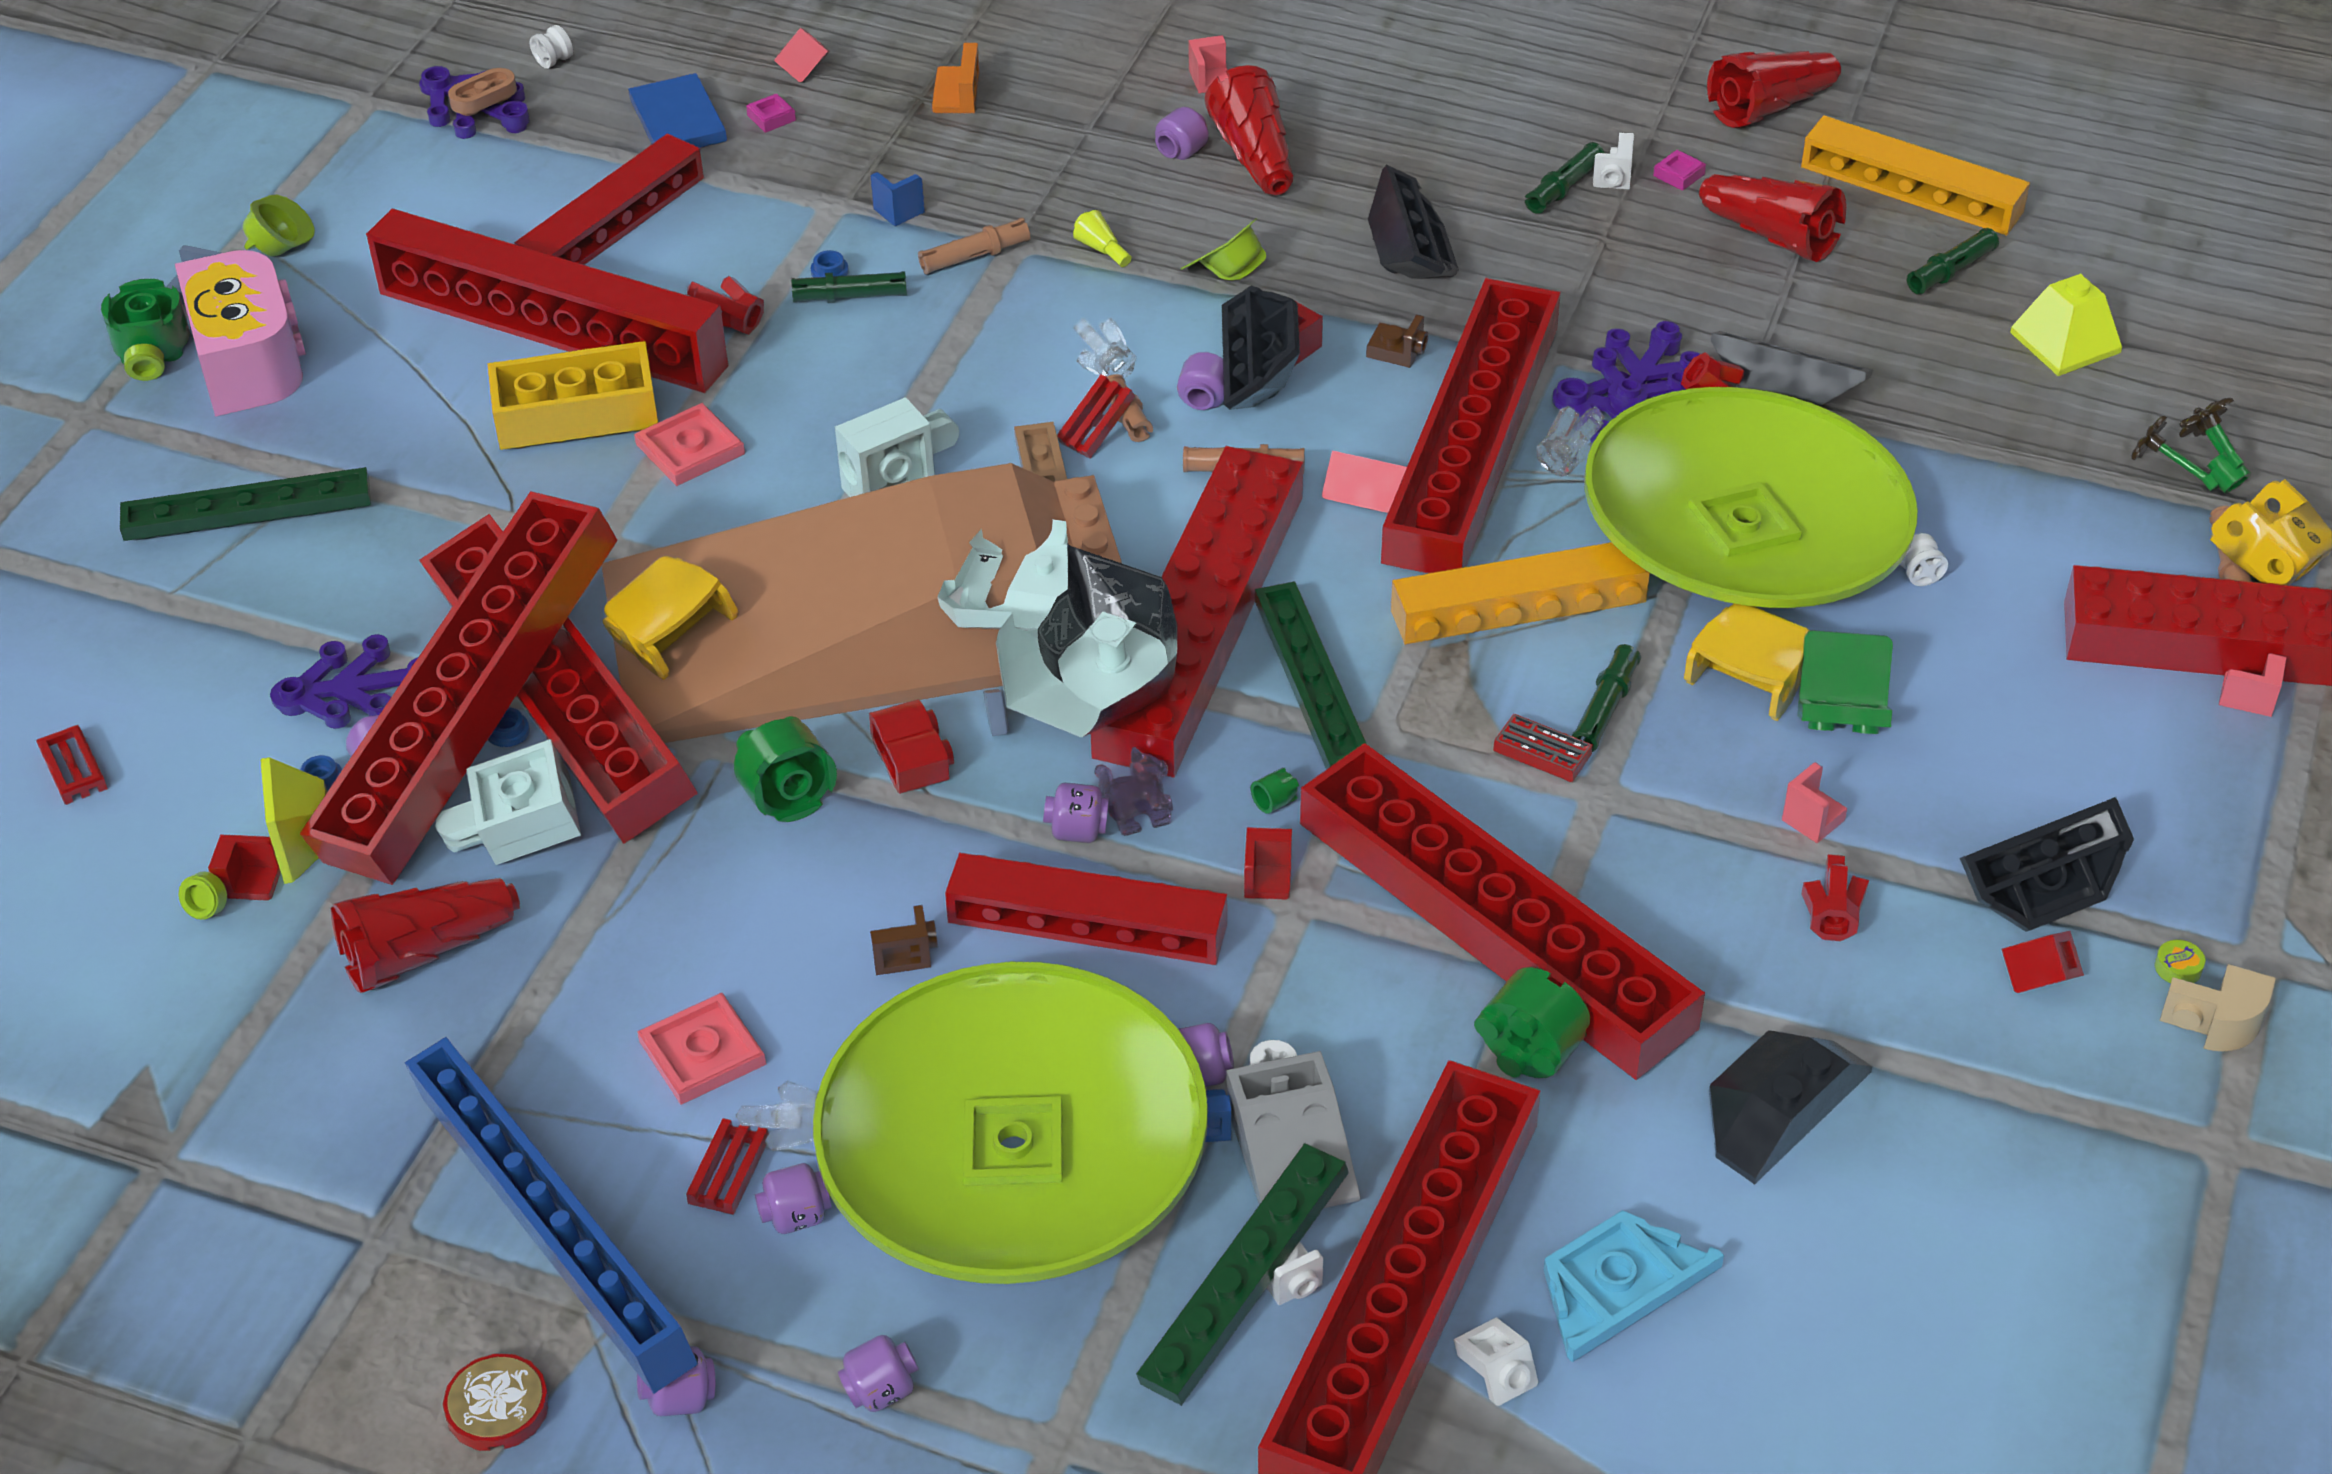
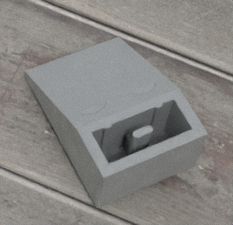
[1227,1051,1360,1208]

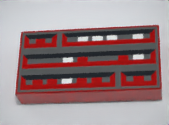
[1493,714,1593,782]

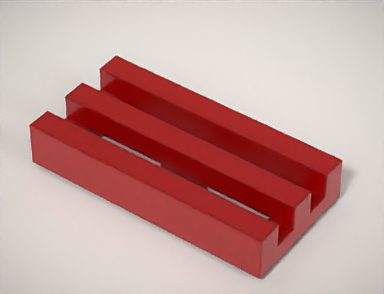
[1057,374,1135,459]
[36,725,108,805]
[686,1118,769,1215]

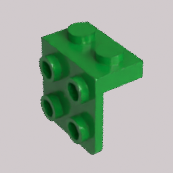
[1797,630,1893,734]

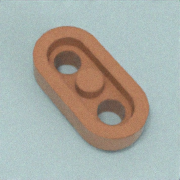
[448,68,517,116]

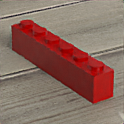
[514,133,704,265]
[945,852,1227,965]

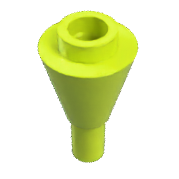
[1073,210,1132,267]

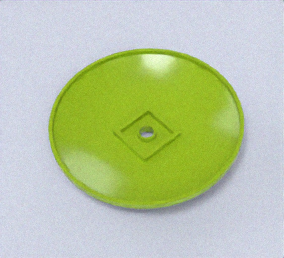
[1584,387,1918,608]
[813,962,1208,1284]

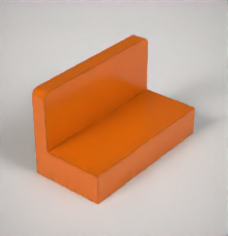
[932,43,980,113]

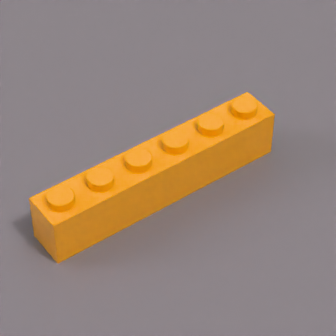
[1801,115,2030,236]
[1391,542,1650,644]

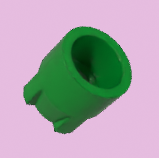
[1250,767,1299,814]

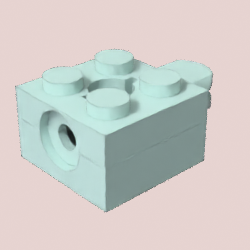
[835,397,959,497]
[435,739,581,865]

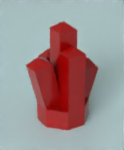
[687,276,764,335]
[1681,352,1744,389]
[1801,854,1869,942]

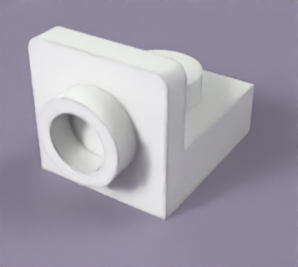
[1593,133,1634,189]
[1267,1242,1323,1305]
[1453,1317,1538,1406]

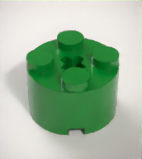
[101,279,190,364]
[734,716,837,822]
[1474,967,1590,1078]

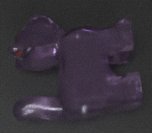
[1094,747,1173,836]

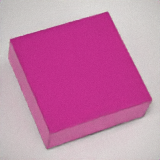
[746,94,796,133]
[1653,150,1706,191]

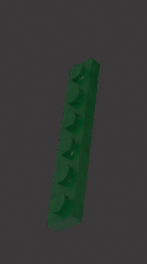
[120,467,371,541]
[1255,581,1366,770]
[1136,1143,1349,1406]

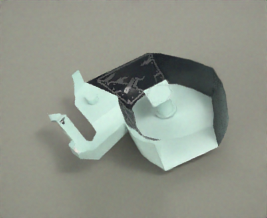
[938,520,1177,737]

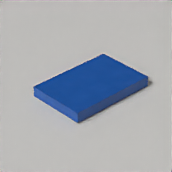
[628,73,727,148]

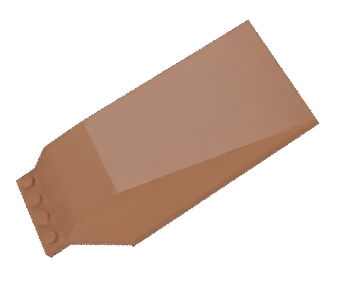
[601,463,1122,743]

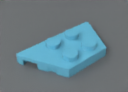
[1543,1210,1724,1362]

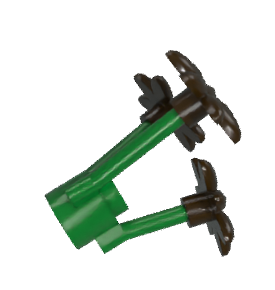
[2131,398,2251,494]

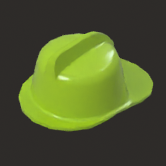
[242,194,315,257]
[1180,218,1266,280]

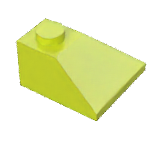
[2010,273,2122,376]
[260,757,327,884]

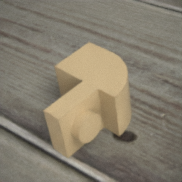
[2160,964,2276,1051]

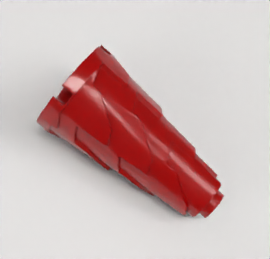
[1707,51,1841,128]
[1204,65,1293,195]
[1699,174,1847,262]
[331,878,520,993]

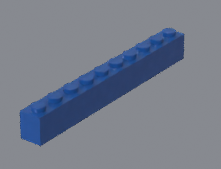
[404,1037,698,1394]

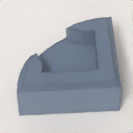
[983,689,1009,736]

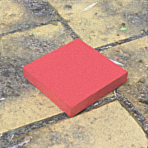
[634,403,745,486]
[637,993,766,1105]

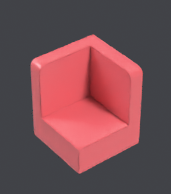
[774,28,830,82]
[1188,35,1228,93]
[2219,653,2286,717]
[1782,762,1847,843]

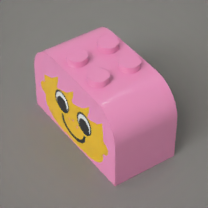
[175,250,306,417]

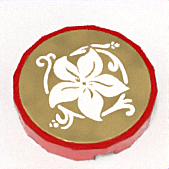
[442,1354,549,1451]

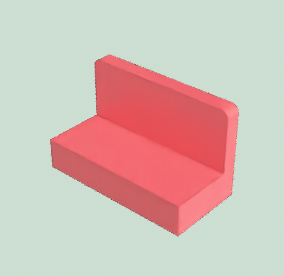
[1322,450,1407,513]

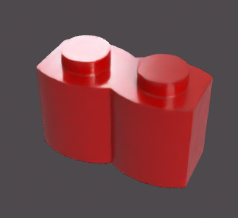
[869,699,954,794]

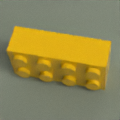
[487,341,658,450]

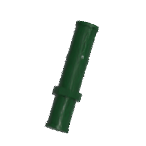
[1525,142,1605,214]
[1906,228,1999,294]
[791,271,907,303]
[1572,644,1641,752]

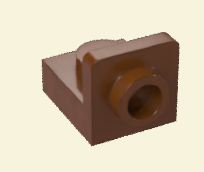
[1366,314,1428,368]
[870,905,938,976]

